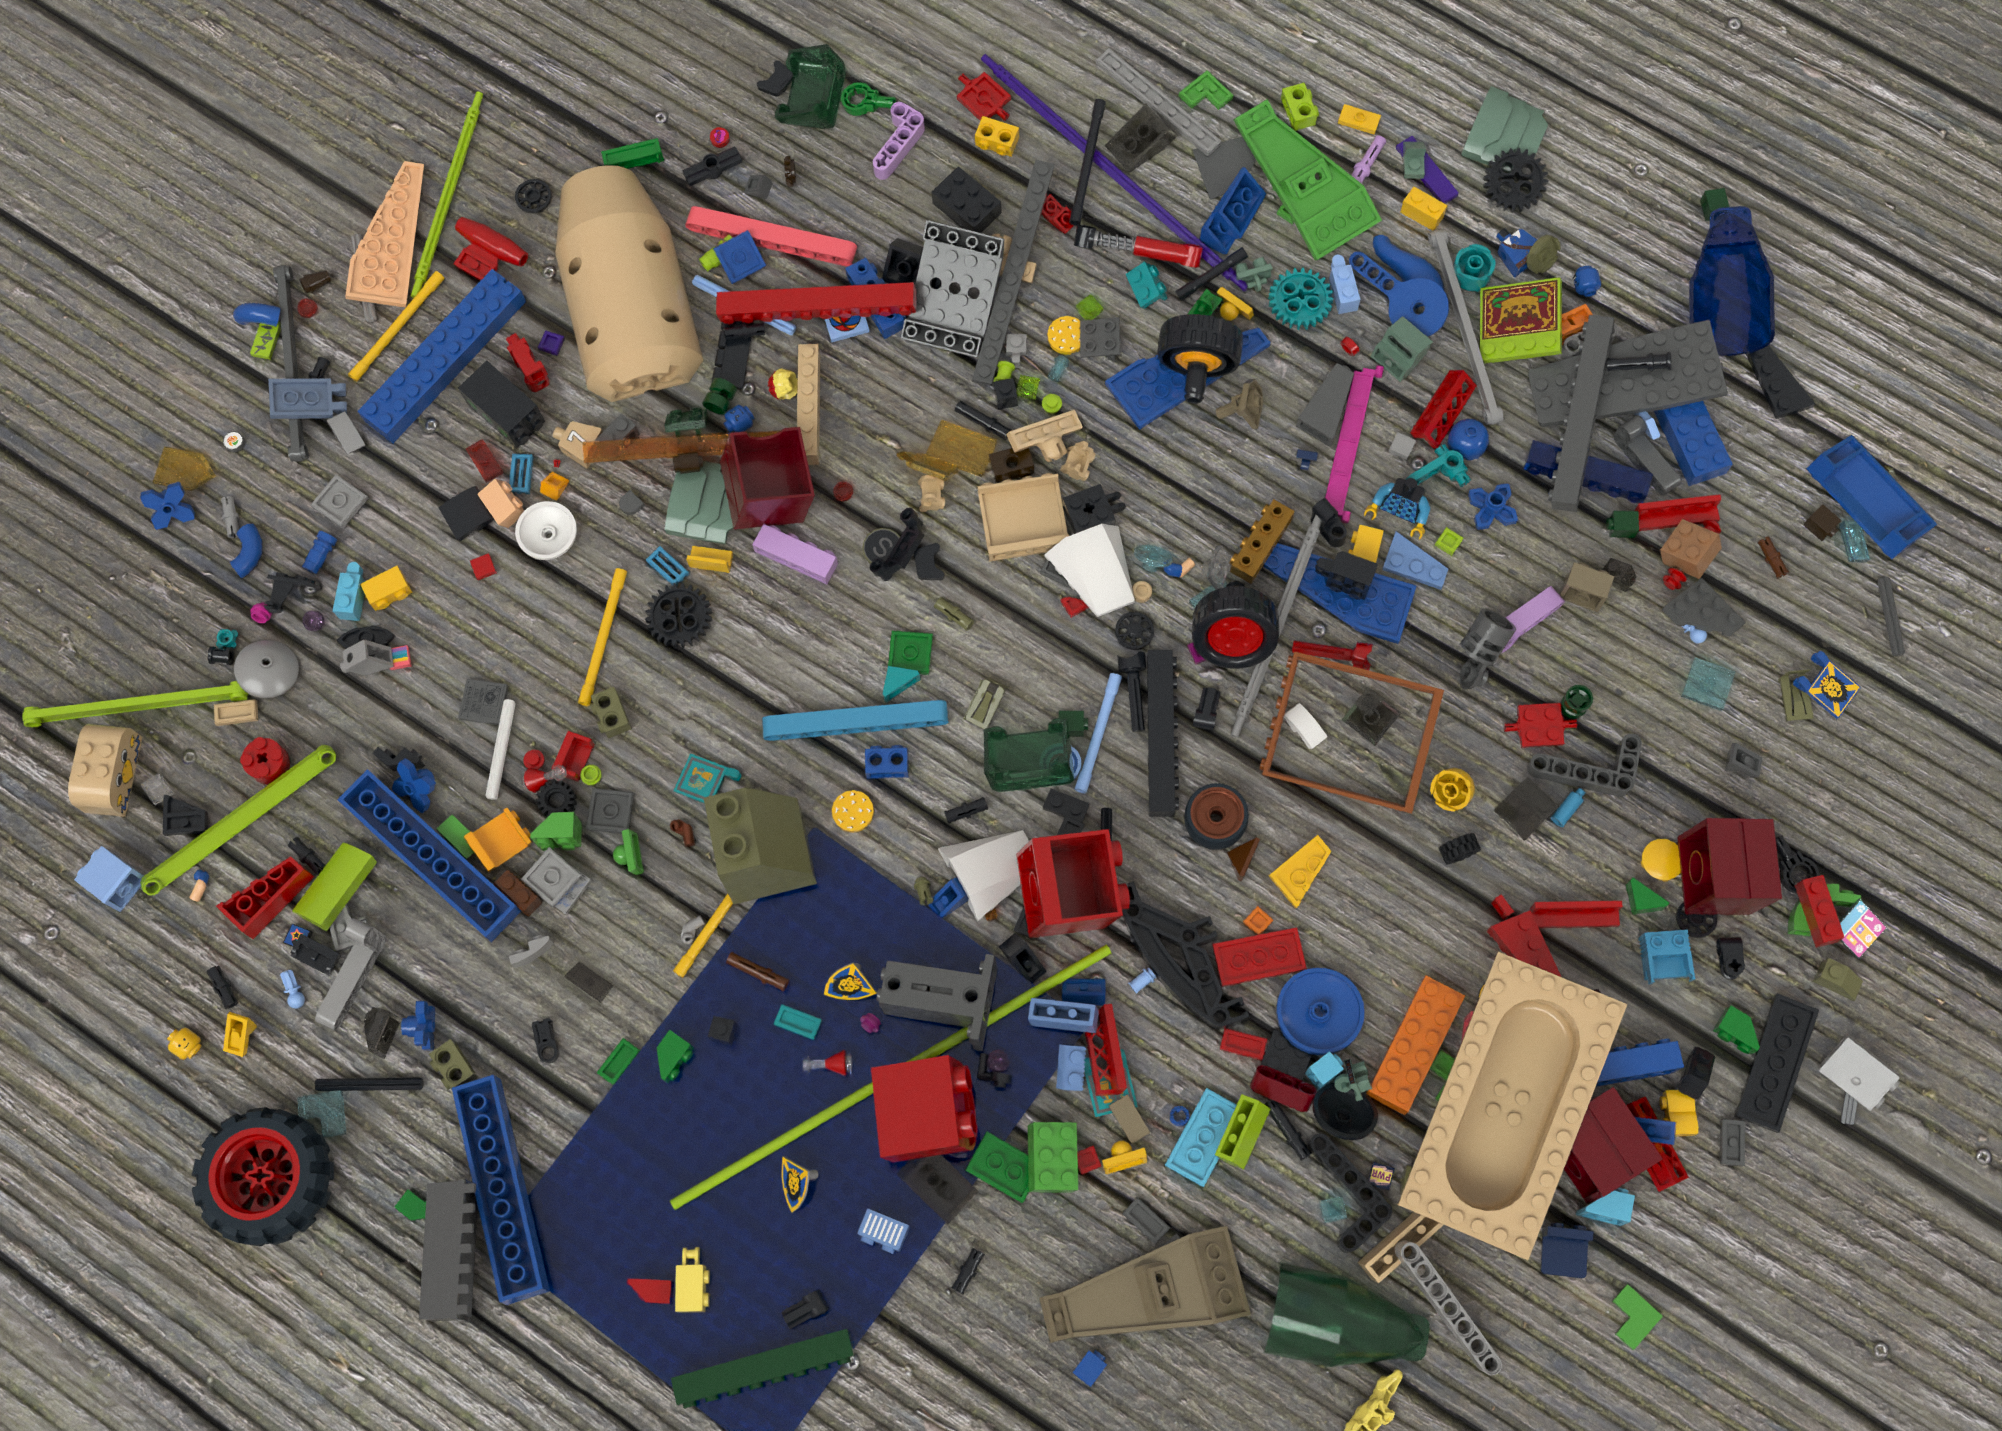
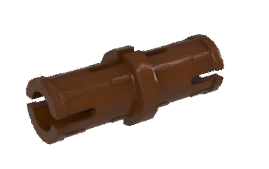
[1757,536,1789,579]

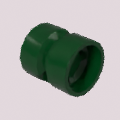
[702,378,737,415]
[1560,685,1593,719]

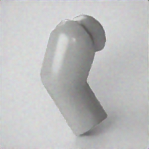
[681,915,705,945]

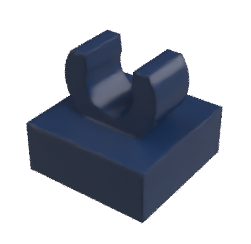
[1296,449,1318,471]

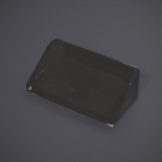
[564,962,613,1003]

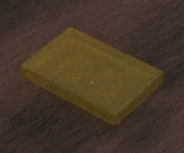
[926,419,997,477]

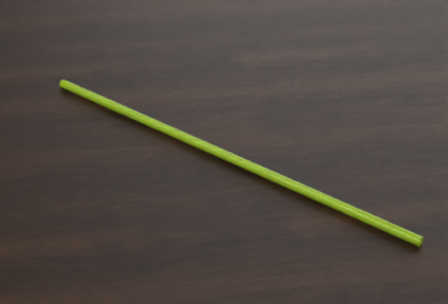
[670,944,1112,1210]

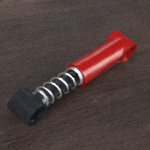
[1074,225,1203,267]

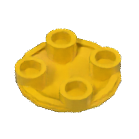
[1641,839,1681,881]

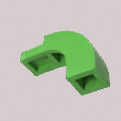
[1788,884,1861,936]

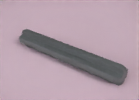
[1877,577,1905,657]

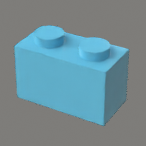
[1305,1051,1343,1090]

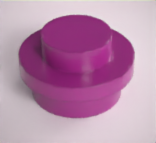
[860,1013,881,1033]

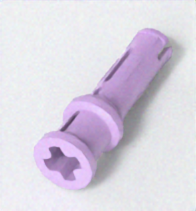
[1351,135,1386,184]

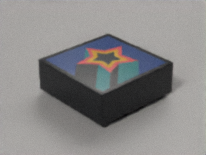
[283,924,313,947]

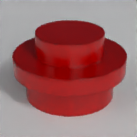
[523,750,545,770]

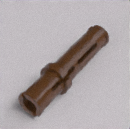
[726,952,789,992]

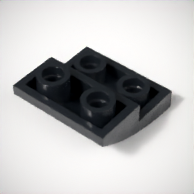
[439,486,494,541]

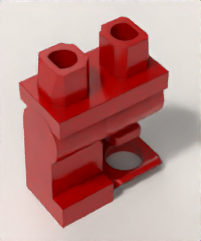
[506,333,550,392]

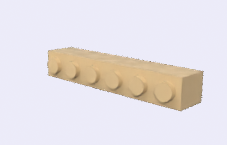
[797,344,820,465]

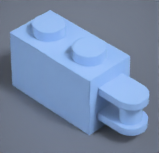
[1329,255,1360,314]

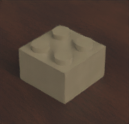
[1559,562,1614,612]

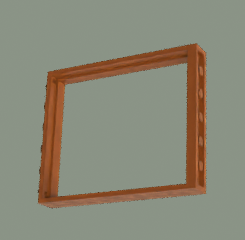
[1259,652,1444,814]

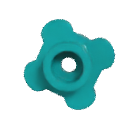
[216,629,238,649]

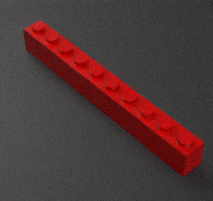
[716,282,916,324]

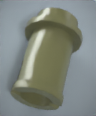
[914,877,933,906]

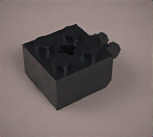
[1062,484,1126,534]
[1315,551,1378,600]

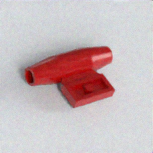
[454,217,528,281]

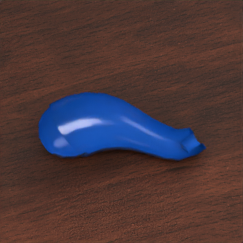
[1373,235,1445,309]

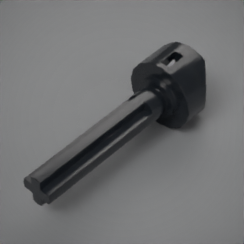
[1117,651,1147,732]

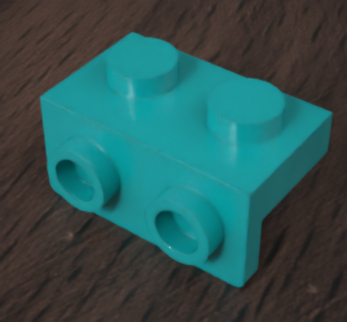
[1126,261,1168,309]

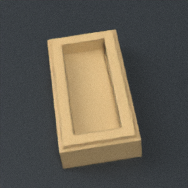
[214,699,258,726]

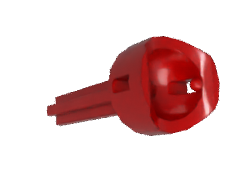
[1292,641,1373,671]

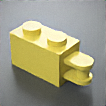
[675,1247,710,1313]

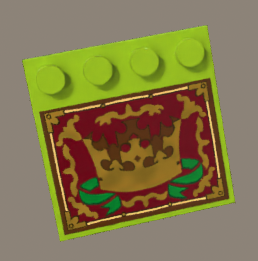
[1480,277,1562,364]

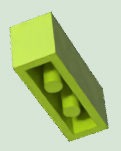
[1215,1094,1270,1170]

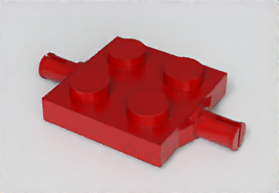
[957,72,1011,121]
[1504,703,1577,748]

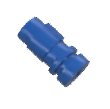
[302,530,337,575]

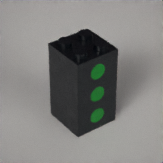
[458,360,545,449]

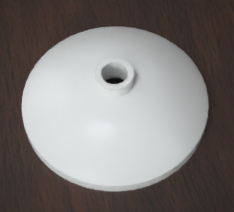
[515,501,577,560]

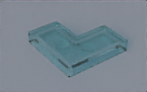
[297,1090,346,1138]

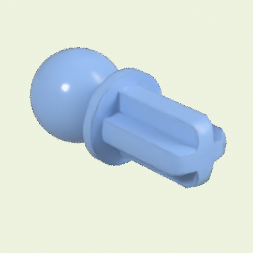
[1682,624,1707,644]
[280,970,305,1009]

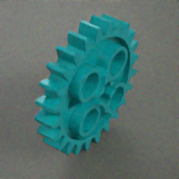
[1268,268,1333,330]

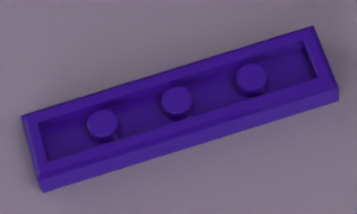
[1396,136,1459,204]

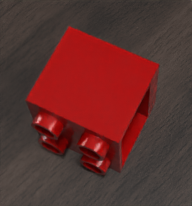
[1016,829,1130,938]

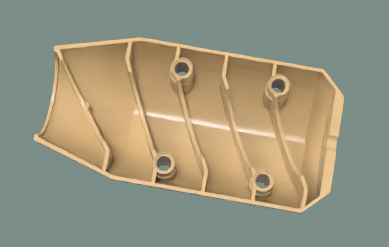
[555,166,703,402]

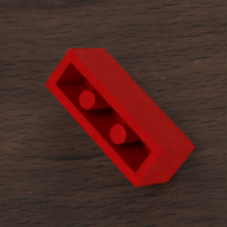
[1795,875,1845,948]

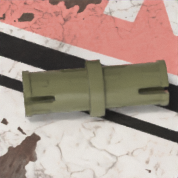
[934,597,974,631]

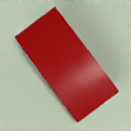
[1041,194,1074,234]

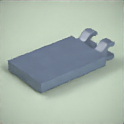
[268,378,347,419]

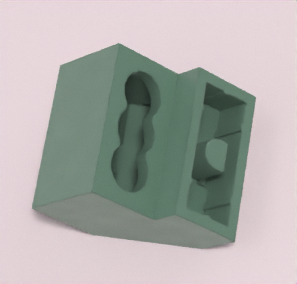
[1371,316,1433,382]

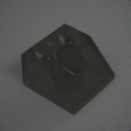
[1494,777,1559,841]

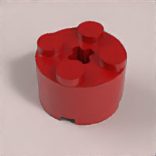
[240,737,290,784]

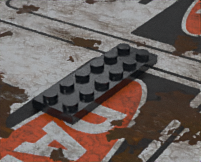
[1735,993,1819,1133]

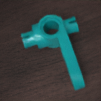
[1405,444,1471,487]

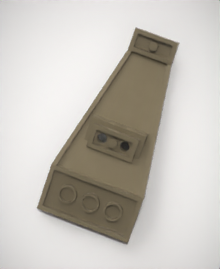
[1039,1226,1251,1343]

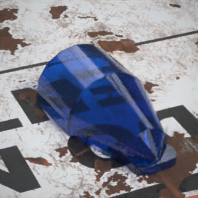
[1689,206,1775,356]

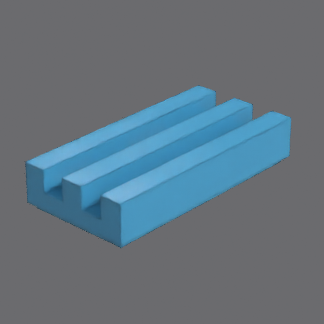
[509,454,534,494]
[646,546,689,586]

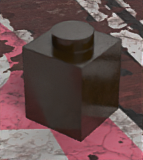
[1803,504,1842,541]

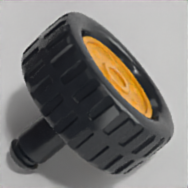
[1157,314,1243,404]

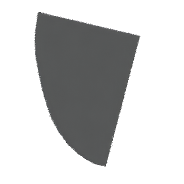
[1193,137,1256,200]

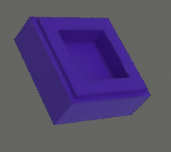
[538,330,565,356]

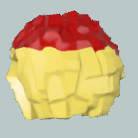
[767,368,798,400]

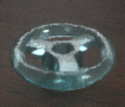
[1134,545,1173,572]

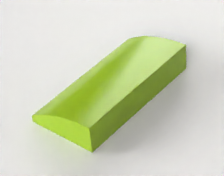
[292,842,377,931]

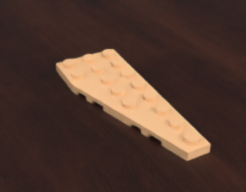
[345,161,424,308]

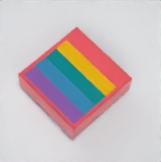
[390,645,412,670]

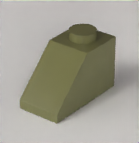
[1813,958,1863,1001]

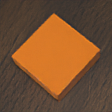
[1243,906,1274,935]

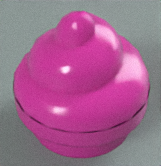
[251,602,272,623]

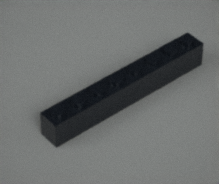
[1147,650,1179,817]

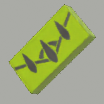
[250,321,281,360]

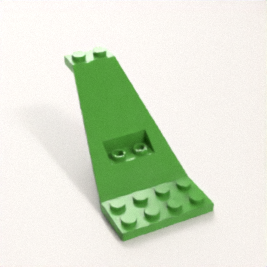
[1233,99,1382,260]

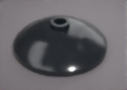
[1312,1083,1378,1140]

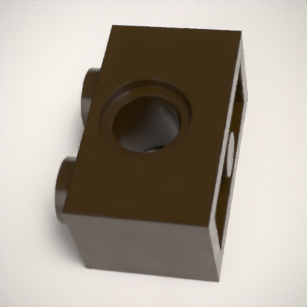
[988,448,1034,483]

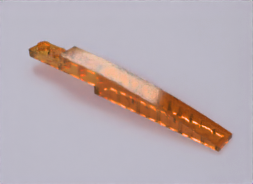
[582,430,781,463]

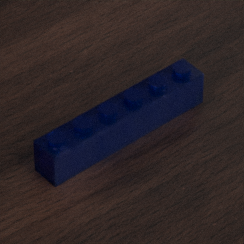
[1523,440,1653,503]

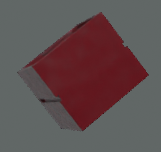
[720,427,815,530]
[1677,818,1782,915]
[1563,1087,1663,1204]

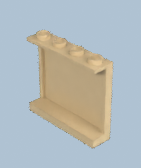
[977,473,1069,562]

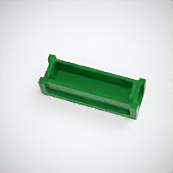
[601,138,664,169]

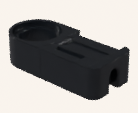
[532,1018,559,1064]

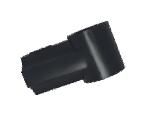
[1192,687,1220,731]
[781,1289,830,1330]

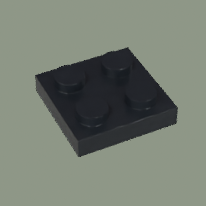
[1261,1029,1312,1080]

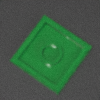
[888,631,933,675]

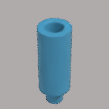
[1551,788,1585,827]

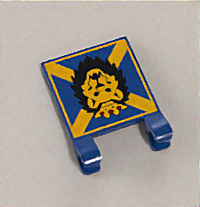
[1793,651,1861,719]

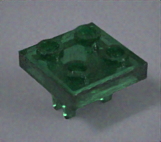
[664,407,708,444]

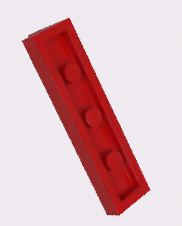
[1410,370,1477,449]
[1634,494,1721,531]
[1530,901,1623,928]
[1085,1004,1127,1096]
[1626,1096,1689,1192]

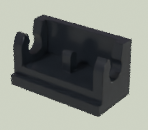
[290,934,341,976]

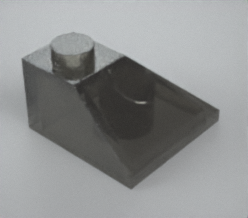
[1342,687,1401,746]
[364,1007,402,1059]

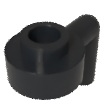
[977,1053,1012,1088]

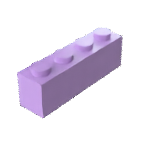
[752,524,838,584]

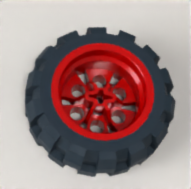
[191,1107,334,1247]

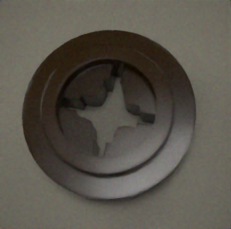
[784,155,796,187]

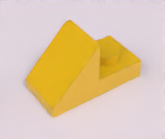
[223,1012,257,1057]

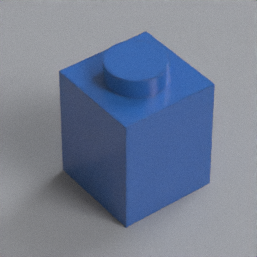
[1073,1350,1107,1387]

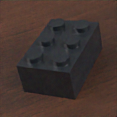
[931,166,1002,233]

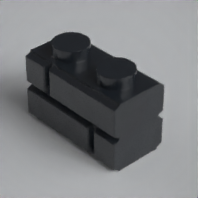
[1678,1047,1715,1100]

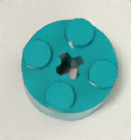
[1453,244,1496,292]

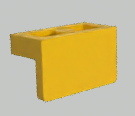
[686,546,733,573]

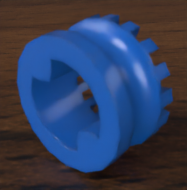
[1170,1106,1189,1127]

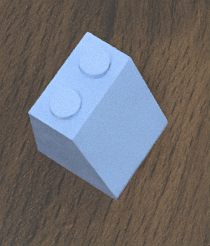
[74,846,144,912]

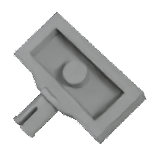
[329,905,368,952]

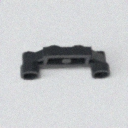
[869,507,925,581]

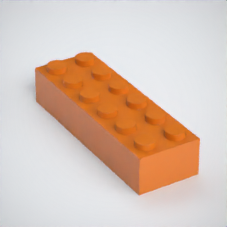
[1366,975,1465,1115]

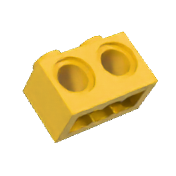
[975,116,1019,157]

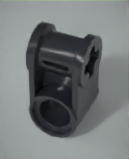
[1716,937,1745,980]

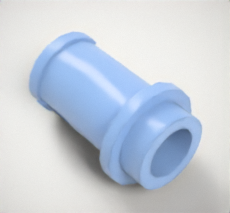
[1128,967,1157,994]

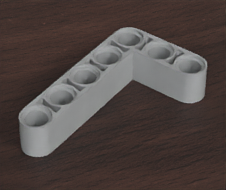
[315,918,386,1031]

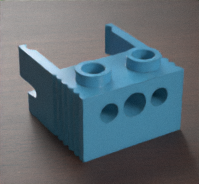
[1638,930,1695,984]

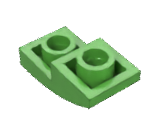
[436,815,474,859]

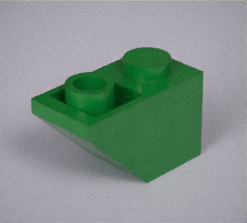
[1713,1005,1760,1054]
[657,1030,694,1083]

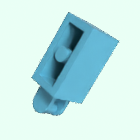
[333,562,365,621]

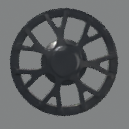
[515,179,552,213]
[1115,612,1154,650]
[1676,902,1717,938]

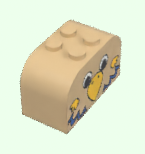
[68,724,142,817]

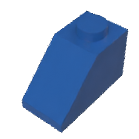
[928,877,969,920]

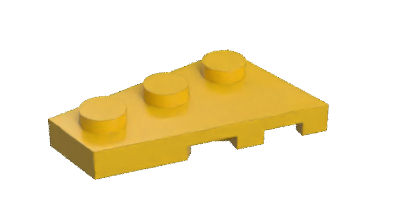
[1268,835,1331,909]

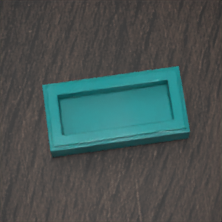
[774,1004,822,1040]

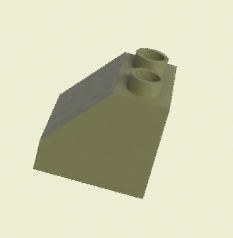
[704,787,817,904]

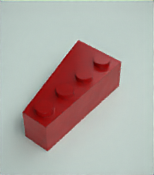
[216,856,314,939]
[1486,911,1562,977]

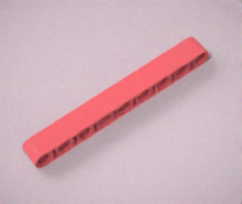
[685,206,857,267]

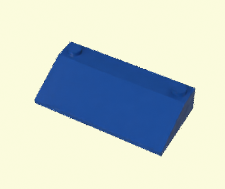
[1806,435,1937,559]

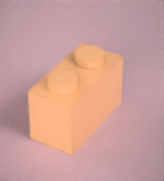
[478,479,525,528]

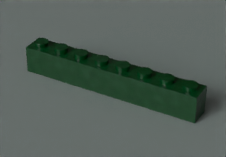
[671,1329,855,1409]

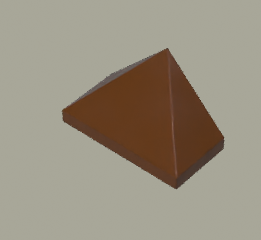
[1227,837,1260,882]

